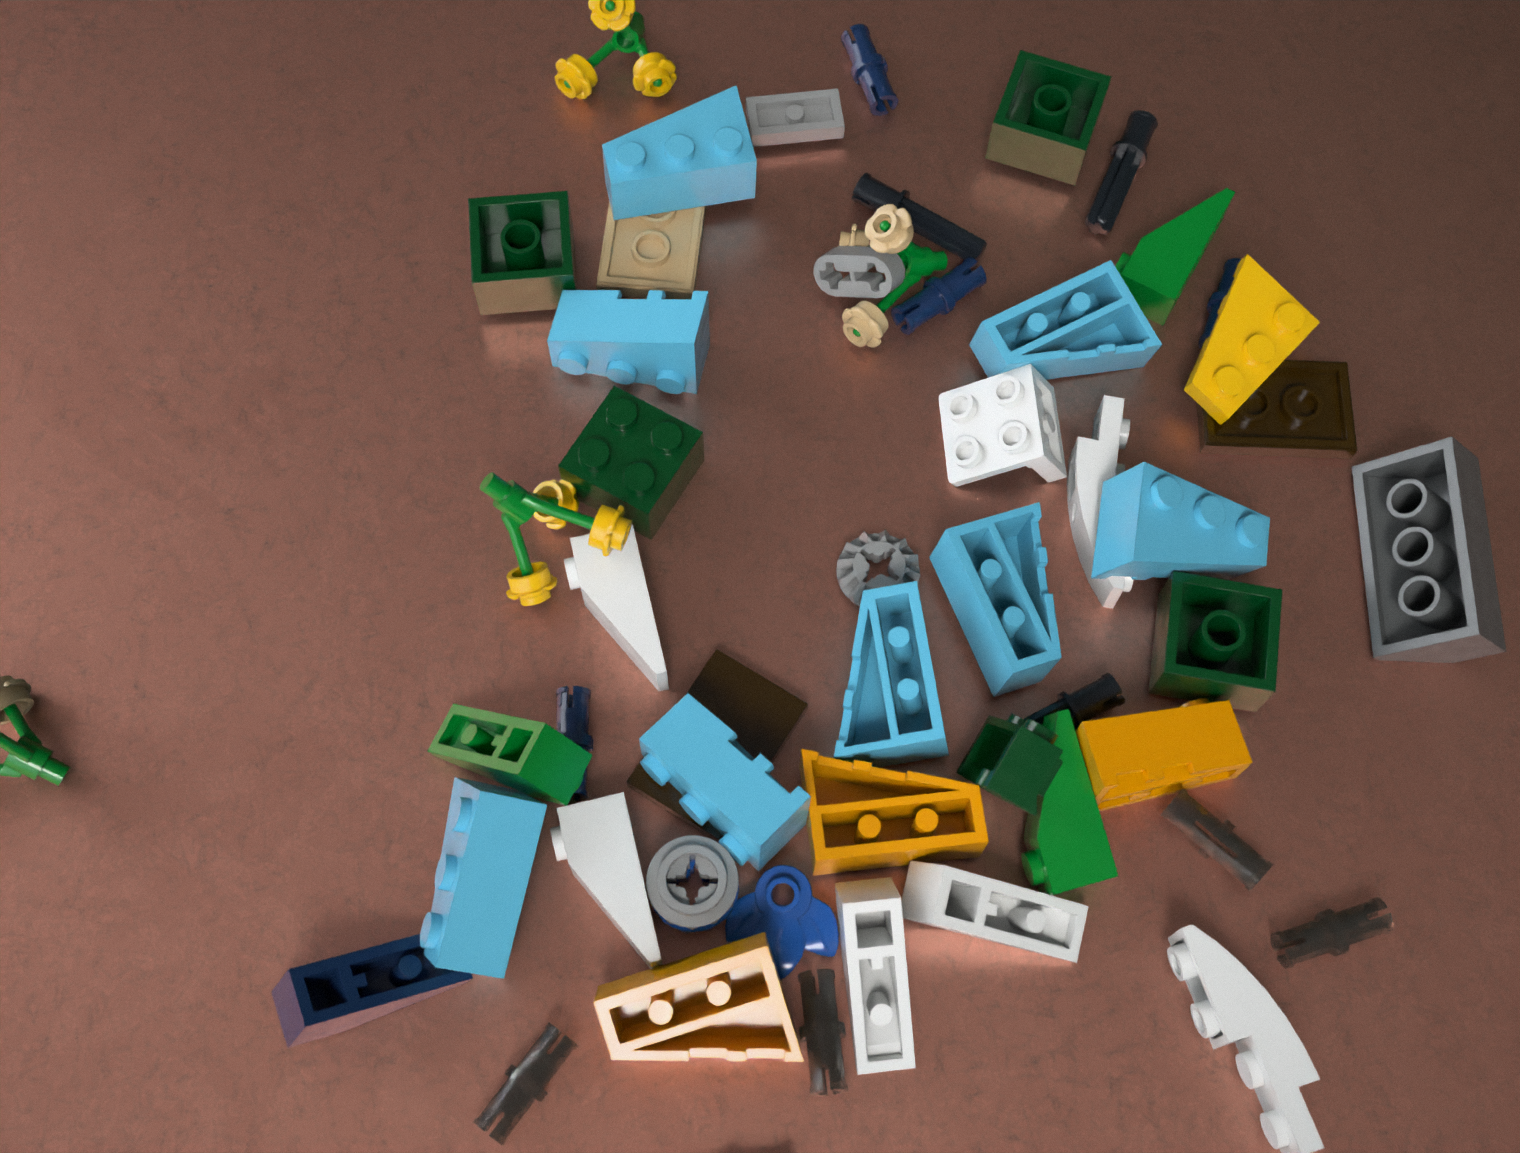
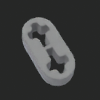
[813,246,905,298]

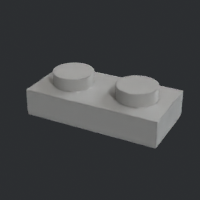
[745,89,845,147]

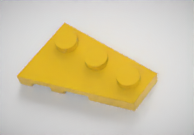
[1184,254,1320,425]

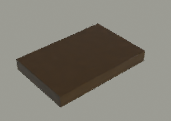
[1194,360,1357,459]
[626,649,808,843]

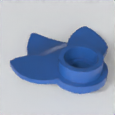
[725,865,839,980]

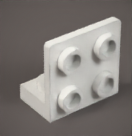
[938,364,1067,487]

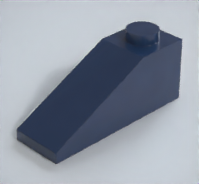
[271,934,473,1048]

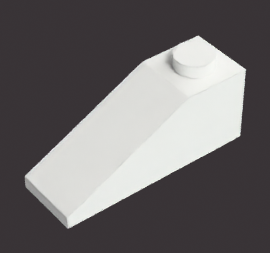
[564,525,669,691]
[550,792,663,969]
[901,861,1089,963]
[835,877,916,1075]

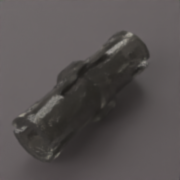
[1161,789,1273,891]
[1271,897,1394,969]
[797,969,848,1096]
[473,1022,578,1146]

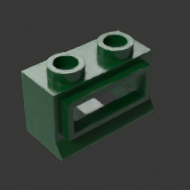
[956,713,1063,817]

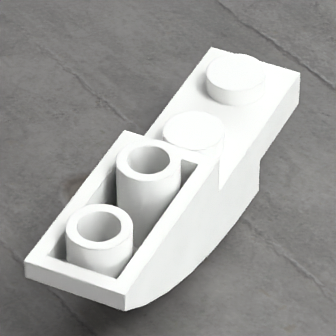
[1067,395,1134,609]
[1167,924,1324,1153]

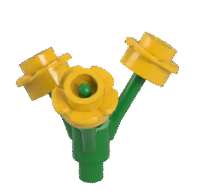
[555,0,677,100]
[480,472,632,606]

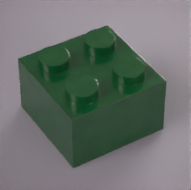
[985,50,1112,186]
[468,191,578,315]
[558,386,704,540]
[1148,571,1283,712]

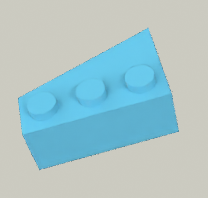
[602,85,757,220]
[969,260,1162,380]
[547,290,710,395]
[1091,462,1270,580]
[929,502,1062,697]
[834,581,949,768]
[639,693,811,871]
[420,777,547,979]

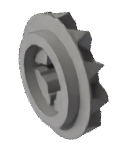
[836,529,921,606]
[646,835,739,930]

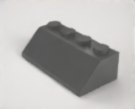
[1352,436,1507,663]

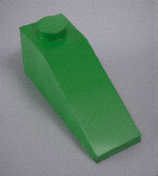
[1115,188,1235,326]
[427,703,593,806]
[1021,709,1119,895]

